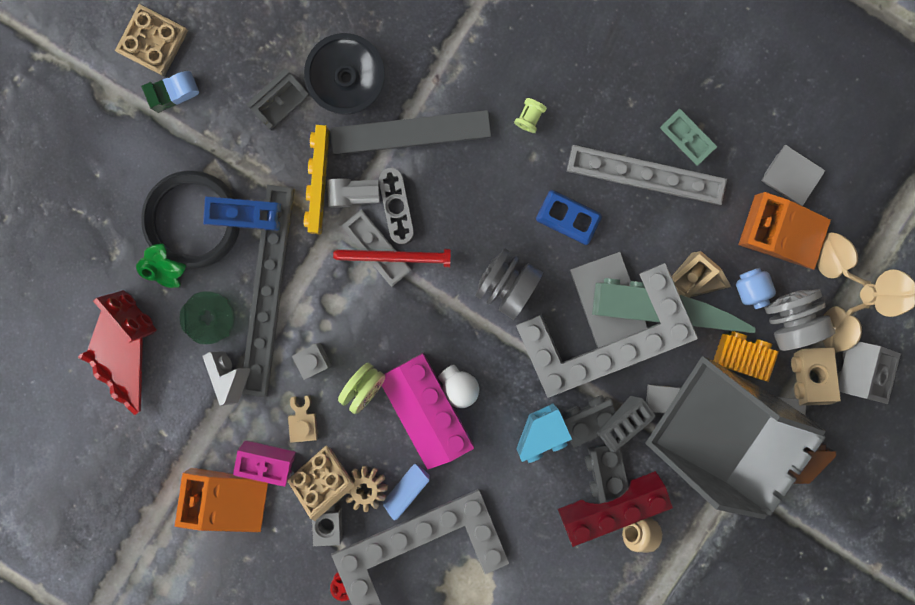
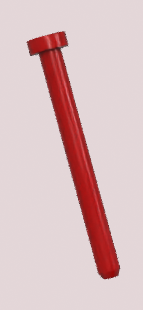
[333,249,451,268]

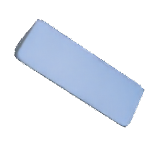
[383,464,430,520]

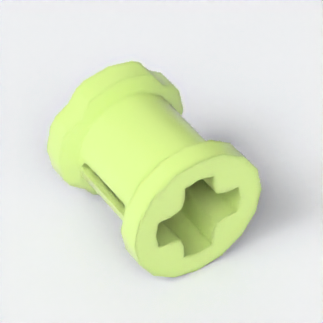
[514,98,547,133]

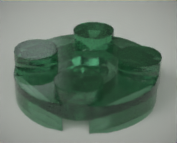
[179,291,235,345]

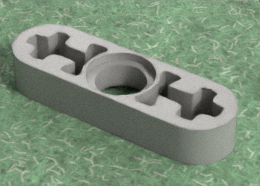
[379,168,414,244]

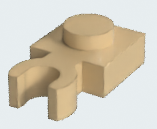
[288,395,318,443]

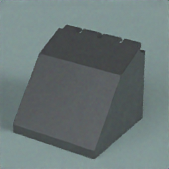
[645,356,826,519]

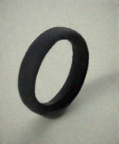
[141,171,240,269]

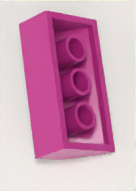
[382,352,474,470]

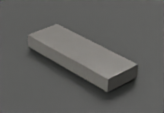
[341,209,412,287]

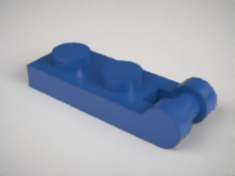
[203,196,281,231]

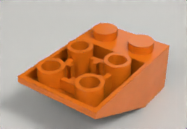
[738,192,831,270]
[174,468,268,532]

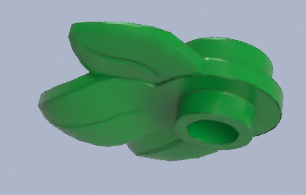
[136,244,186,288]

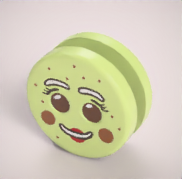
[338,363,385,414]

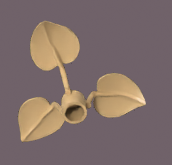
[817,233,915,354]

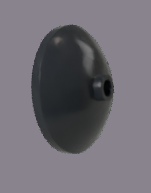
[304,33,385,115]

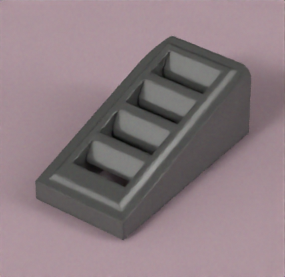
[597,396,655,452]

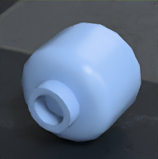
[736,268,776,309]

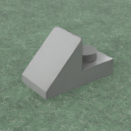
[203,352,251,406]

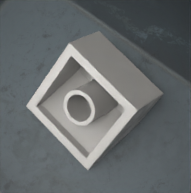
[838,341,901,404]

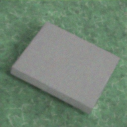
[761,145,825,206]

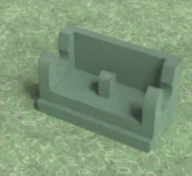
[660,108,717,166]

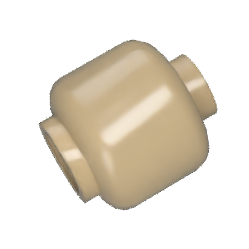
[622,518,663,553]

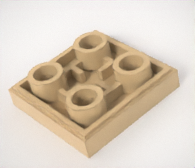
[115,4,188,77]
[288,446,355,521]

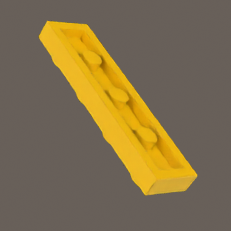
[304,125,330,234]

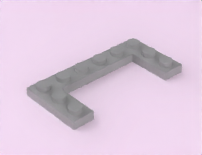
[516,263,698,398]
[331,489,509,605]

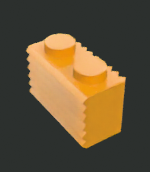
[713,331,779,382]

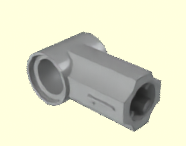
[327,179,380,208]

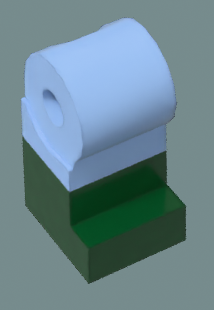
[141,71,199,113]

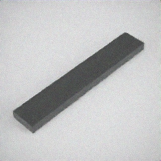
[330,110,491,155]

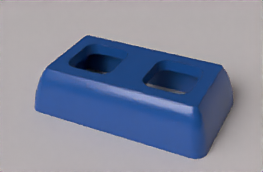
[536,190,602,245]

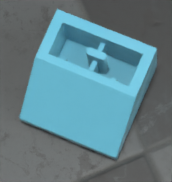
[516,404,572,463]

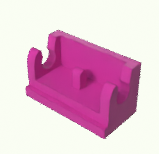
[233,440,296,487]

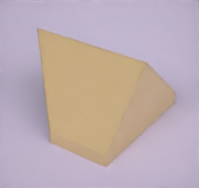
[672,251,731,298]

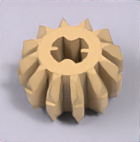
[345,466,388,512]

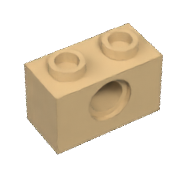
[791,348,841,406]

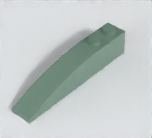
[592,278,756,333]

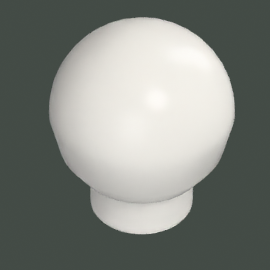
[438,365,479,408]

